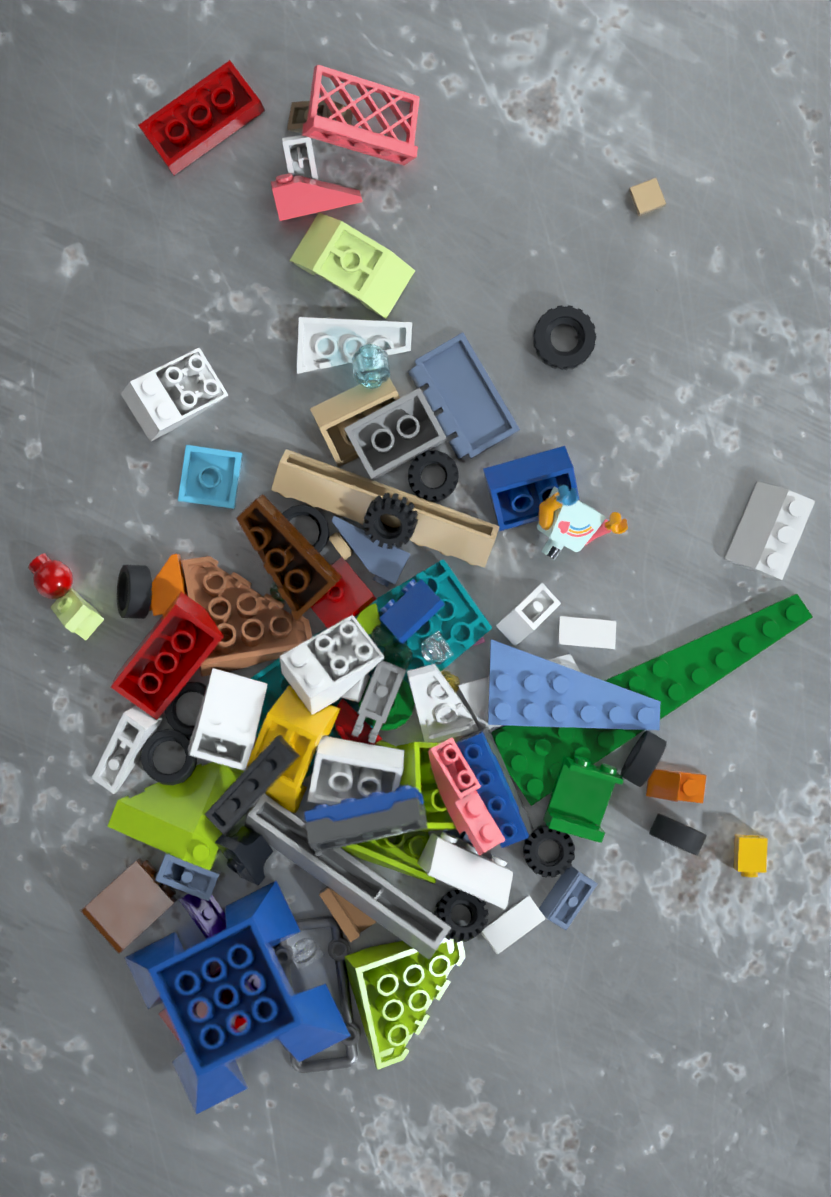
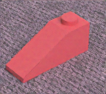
[271,174,363,221]

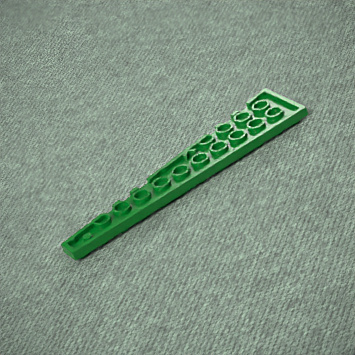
[491,594,813,806]

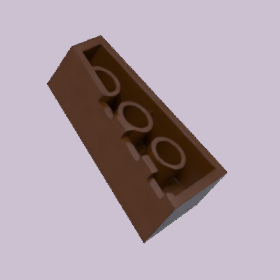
[236,495,342,621]

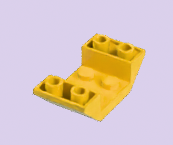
[246,685,340,813]

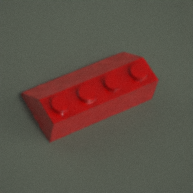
[110,592,223,720]

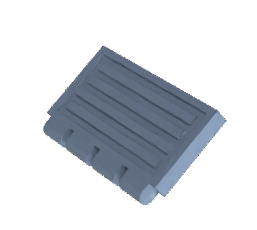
[408,332,520,459]

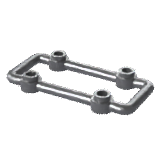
[274,916,361,1073]

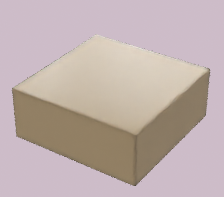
[629,178,666,216]

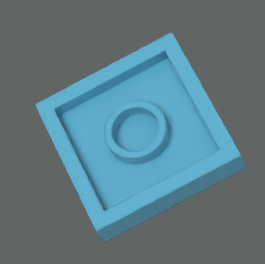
[178,445,243,509]

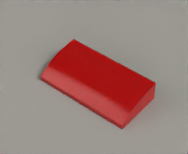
[138,60,265,175]

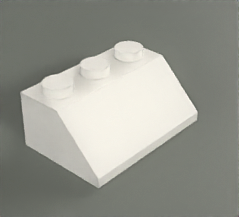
[725,481,815,581]
[308,736,404,806]
[418,832,513,909]

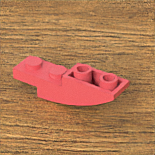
[428,738,505,856]

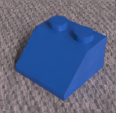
[379,579,445,644]

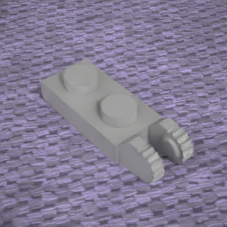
[352,660,406,743]

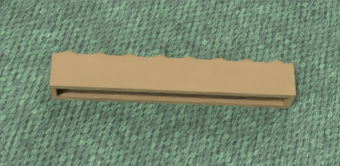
[271,449,500,568]

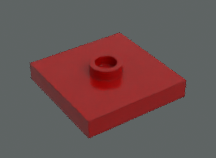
[311,557,377,629]

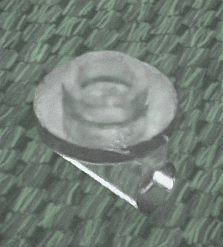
[421,631,454,665]
[291,938,324,970]

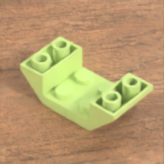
[289,213,415,319]

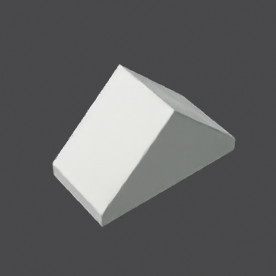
[282,135,318,180]

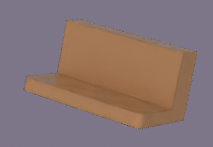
[319,887,376,942]

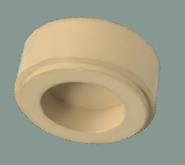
[328,532,353,560]

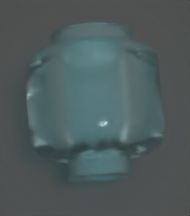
[352,344,390,389]

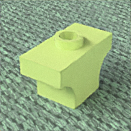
[50,588,104,641]

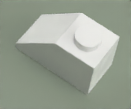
[496,583,561,646]

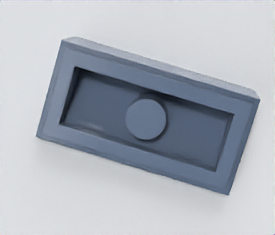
[539,866,598,930]

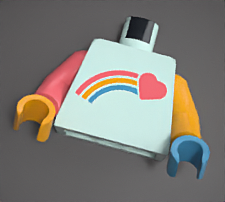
[537,485,628,560]

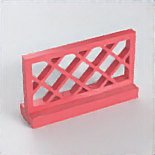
[302,65,420,165]

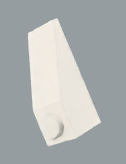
[92,706,163,794]

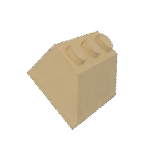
[310,372,400,467]

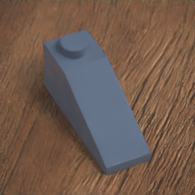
[331,516,410,587]

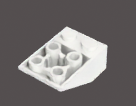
[121,348,228,442]
[280,615,384,715]
[188,668,268,770]

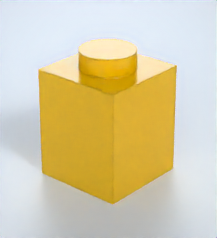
[733,834,768,877]

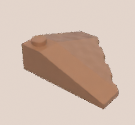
[182,556,312,677]

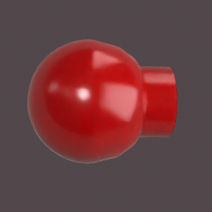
[28,553,73,599]

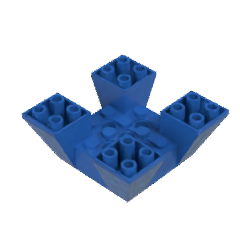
[124,881,351,1115]

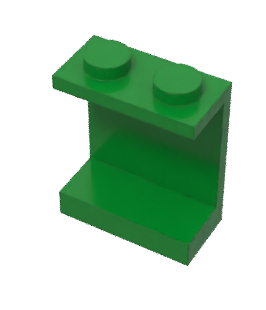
[543,756,624,843]

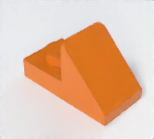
[646,769,706,803]

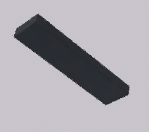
[205,735,300,835]

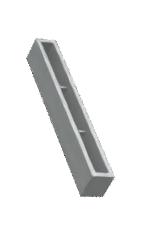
[244,794,451,960]

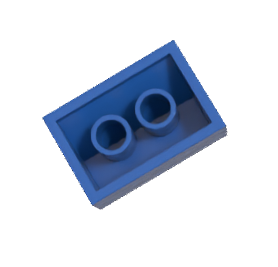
[483,446,580,531]

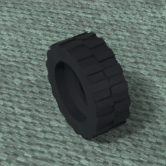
[533,305,596,370]

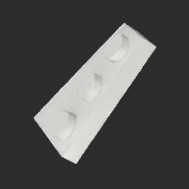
[407,664,480,742]

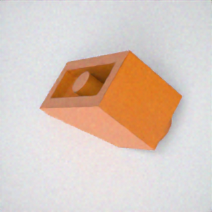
[149,554,187,616]

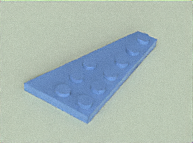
[488,639,660,730]

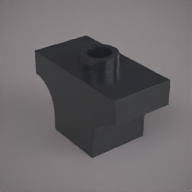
[215,826,274,886]

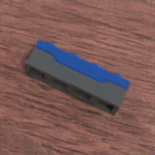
[456,727,534,848]
[304,785,428,852]

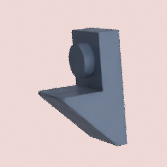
[155,853,220,901]

